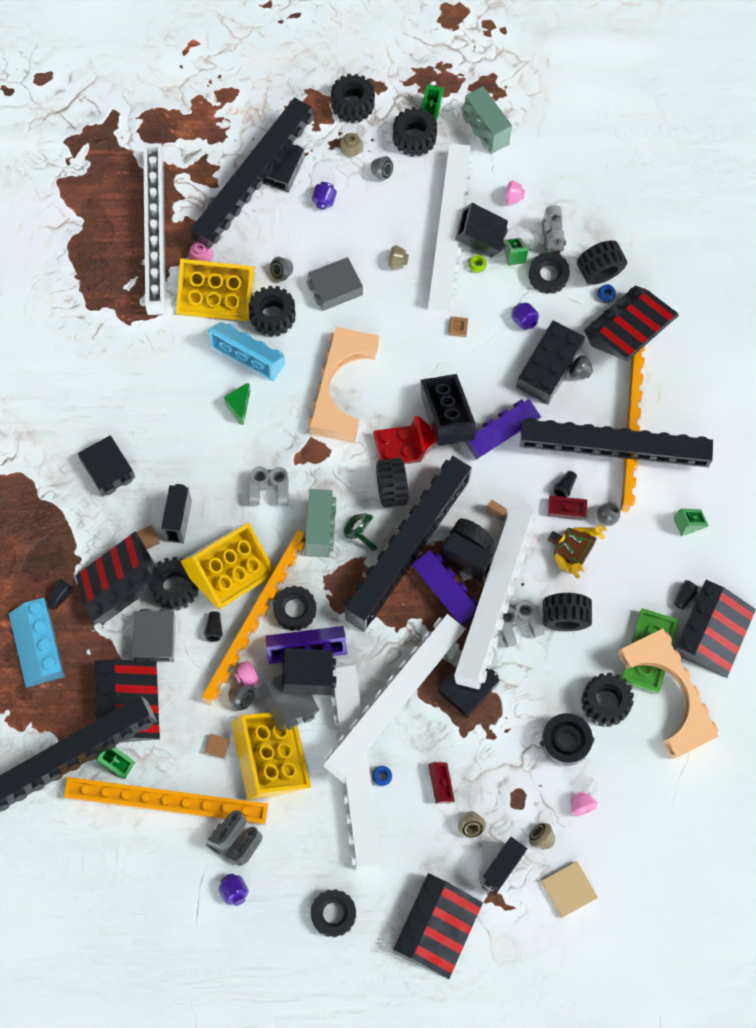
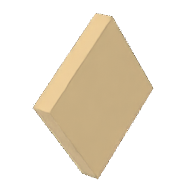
[541,861,598,918]

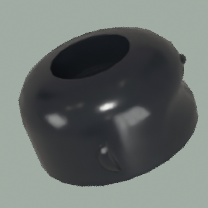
[539,713,595,766]

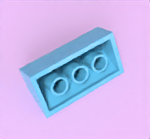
[208,321,285,381]
[9,598,65,688]

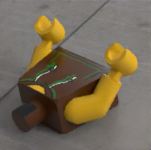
[547,525,608,579]

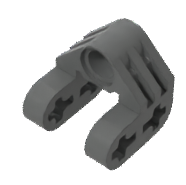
[206,810,263,866]

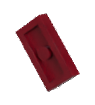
[547,495,588,520]
[428,762,455,804]

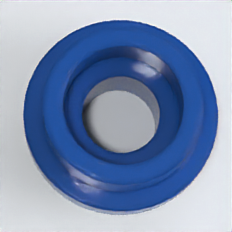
[598,284,616,302]
[372,766,392,786]

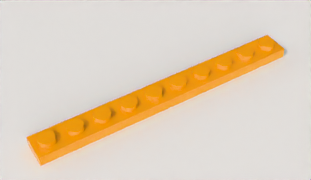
[621,345,646,512]
[202,530,306,704]
[64,777,269,825]

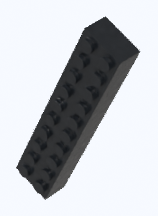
[344,456,472,632]

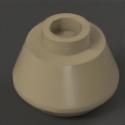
[339,133,363,156]
[388,245,409,270]
[458,811,486,838]
[529,823,555,850]

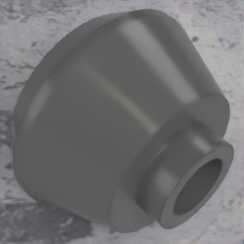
[371,156,393,181]
[270,256,293,281]
[569,355,593,380]
[228,685,254,711]

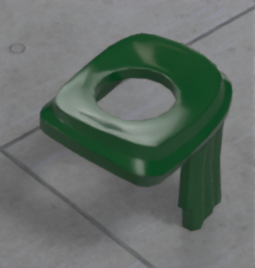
[344,513,378,552]

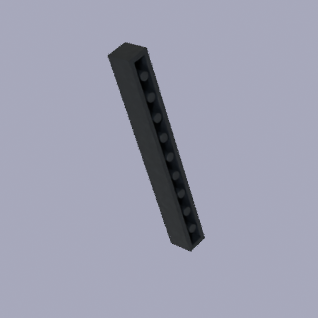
[190,97,314,248]
[519,418,713,468]
[0,695,157,812]

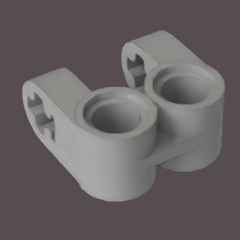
[542,205,565,252]
[249,466,289,506]
[499,600,544,648]

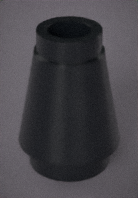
[553,471,577,497]
[47,579,74,609]
[673,580,699,610]
[203,611,223,642]

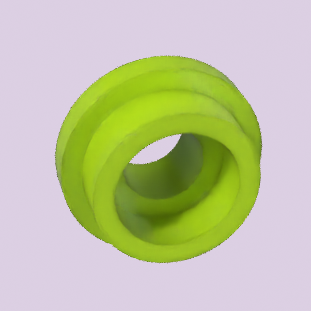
[469,255,487,273]

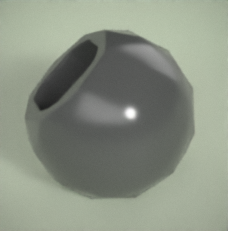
[597,502,621,526]

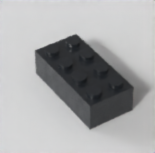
[516,320,585,404]
[420,374,475,446]

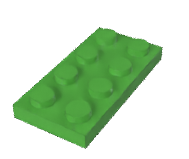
[621,608,679,694]

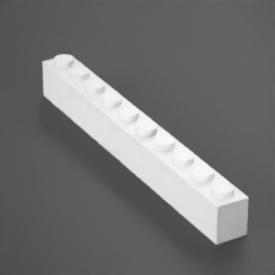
[143,143,166,315]
[428,143,473,312]
[454,507,536,689]
[323,614,465,781]
[331,665,382,870]

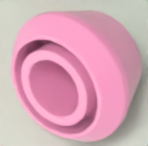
[505,180,525,205]
[188,242,213,261]
[234,661,259,686]
[571,791,598,817]

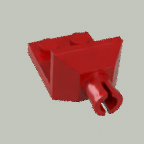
[373,416,437,465]

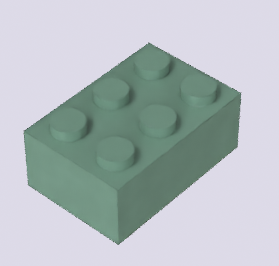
[463,86,512,154]
[305,489,336,558]

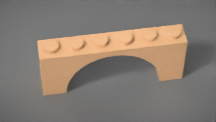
[308,327,379,443]
[617,629,719,759]

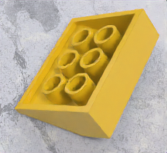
[176,259,256,322]
[181,522,274,610]
[231,713,311,800]

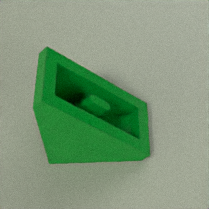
[421,84,444,121]
[503,237,528,266]
[224,383,251,425]
[674,508,709,536]
[95,747,135,779]

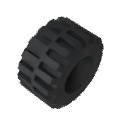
[331,73,375,123]
[393,107,437,157]
[577,240,628,285]
[249,285,296,337]
[376,457,409,508]
[151,557,199,610]
[543,593,592,631]
[581,672,634,727]

